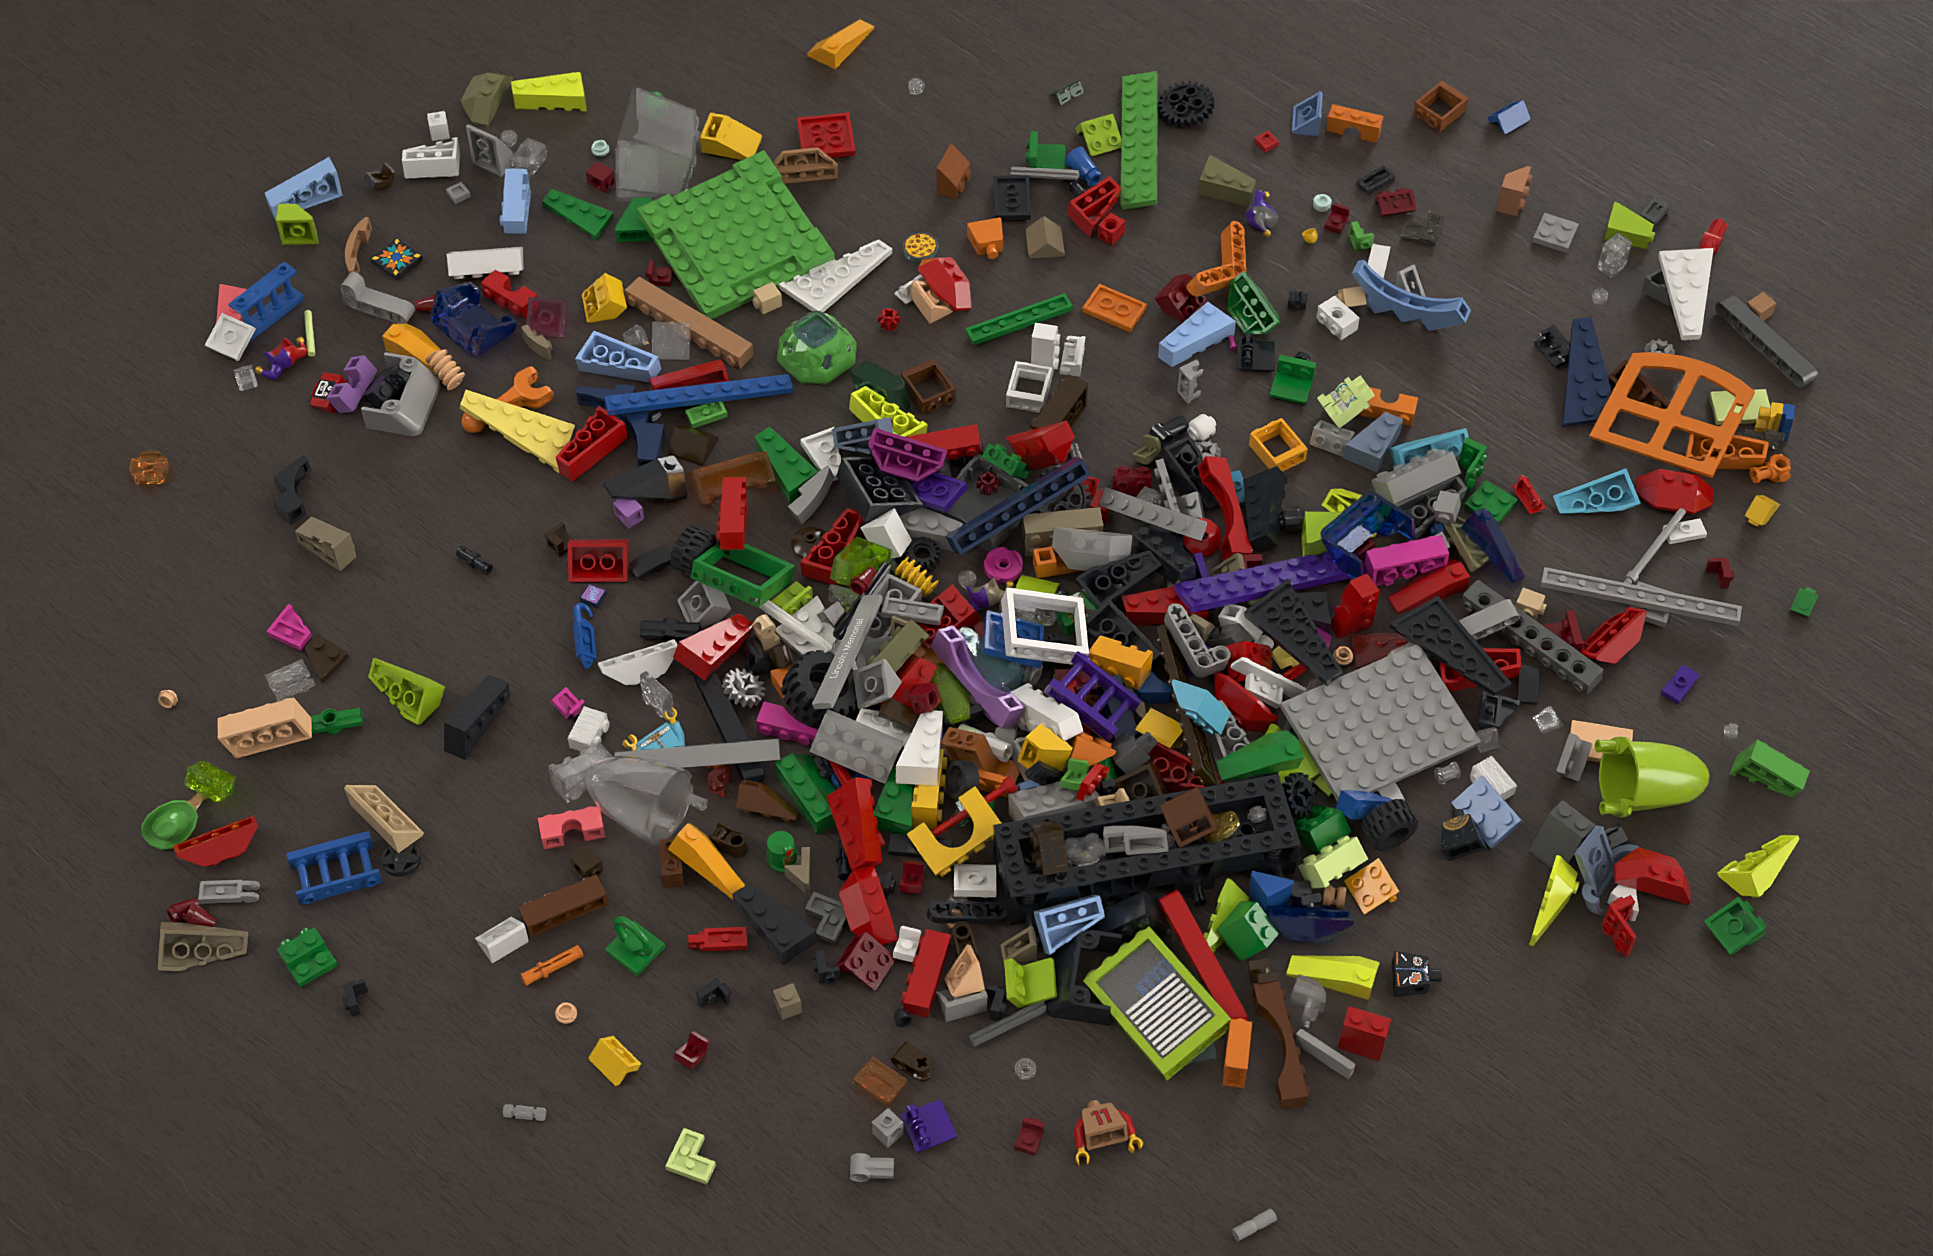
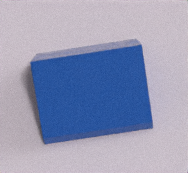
[1248,871,1294,916]

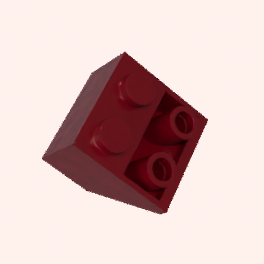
[1154,273,1208,323]

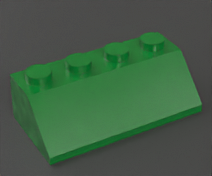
[775,753,836,835]

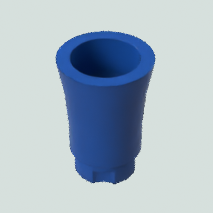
[1064,147,1102,186]

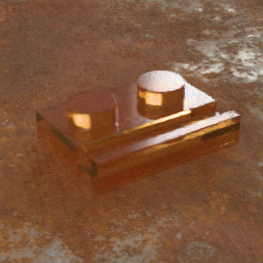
[853,1056,907,1106]

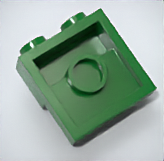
[982,443,1030,479]
[1704,897,1767,956]
[277,927,338,988]

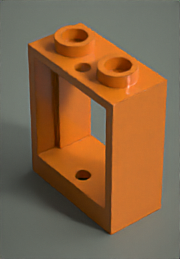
[1222,1019,1252,1088]

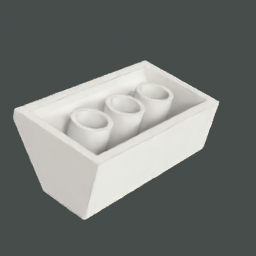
[447,247,523,279]

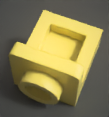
[1271,646,1299,669]

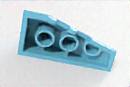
[1553,469,1640,514]

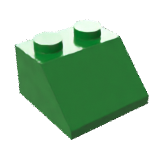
[1216,901,1279,961]

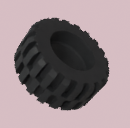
[782,650,858,729]

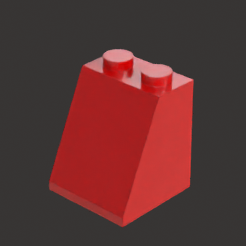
[1338,1006,1391,1061]

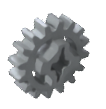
[722,668,766,708]

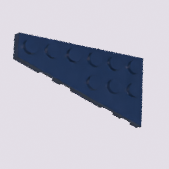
[1562,317,1618,427]

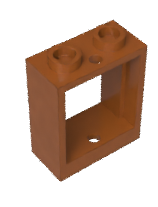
[1413,81,1469,132]
[940,727,999,773]

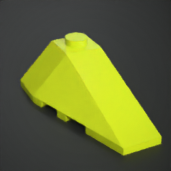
[1717,835,1799,898]
[1529,855,1579,946]
[1286,955,1380,1000]

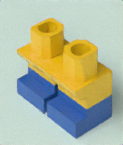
[1755,402,1795,442]

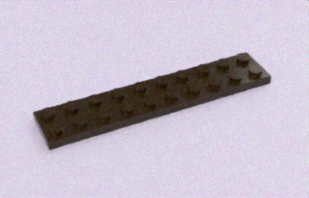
[1156,624,1219,787]

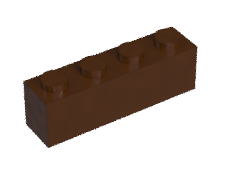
[518,875,608,937]

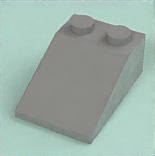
[466,124,514,177]

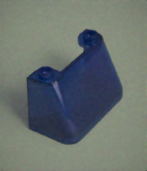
[431,282,518,357]

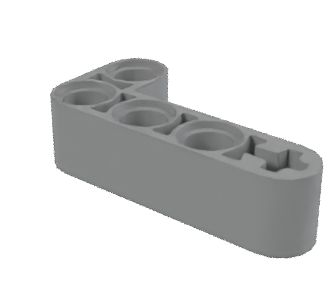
[340,272,415,324]
[1164,603,1230,678]

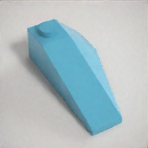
[1389,428,1469,467]

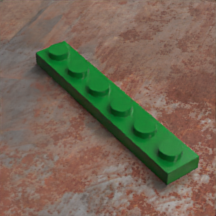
[965,293,1073,346]

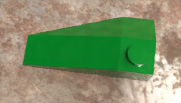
[1215,730,1304,782]

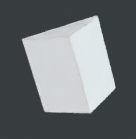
[861,508,912,560]
[475,917,529,963]

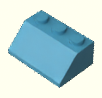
[1171,679,1231,735]

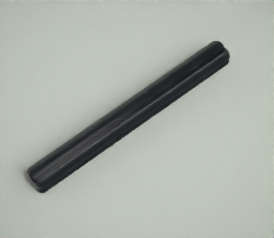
[833,561,892,640]

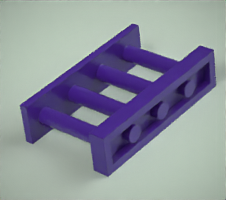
[1045,651,1142,742]

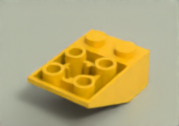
[700,113,762,160]

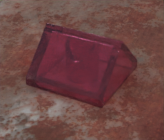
[527,297,568,337]

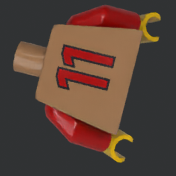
[1074,1100,1143,1165]

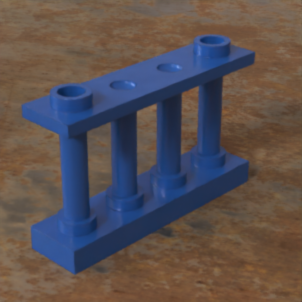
[228,262,304,342]
[286,831,382,905]

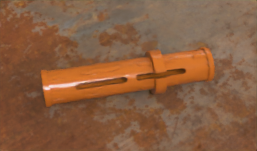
[520,945,583,986]

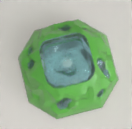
[777,311,857,385]

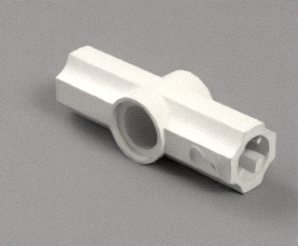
[958,724,1014,762]

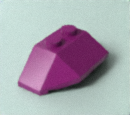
[868,428,948,483]

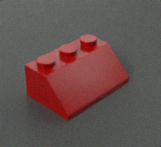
[568,539,629,582]

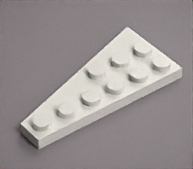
[778,240,892,313]

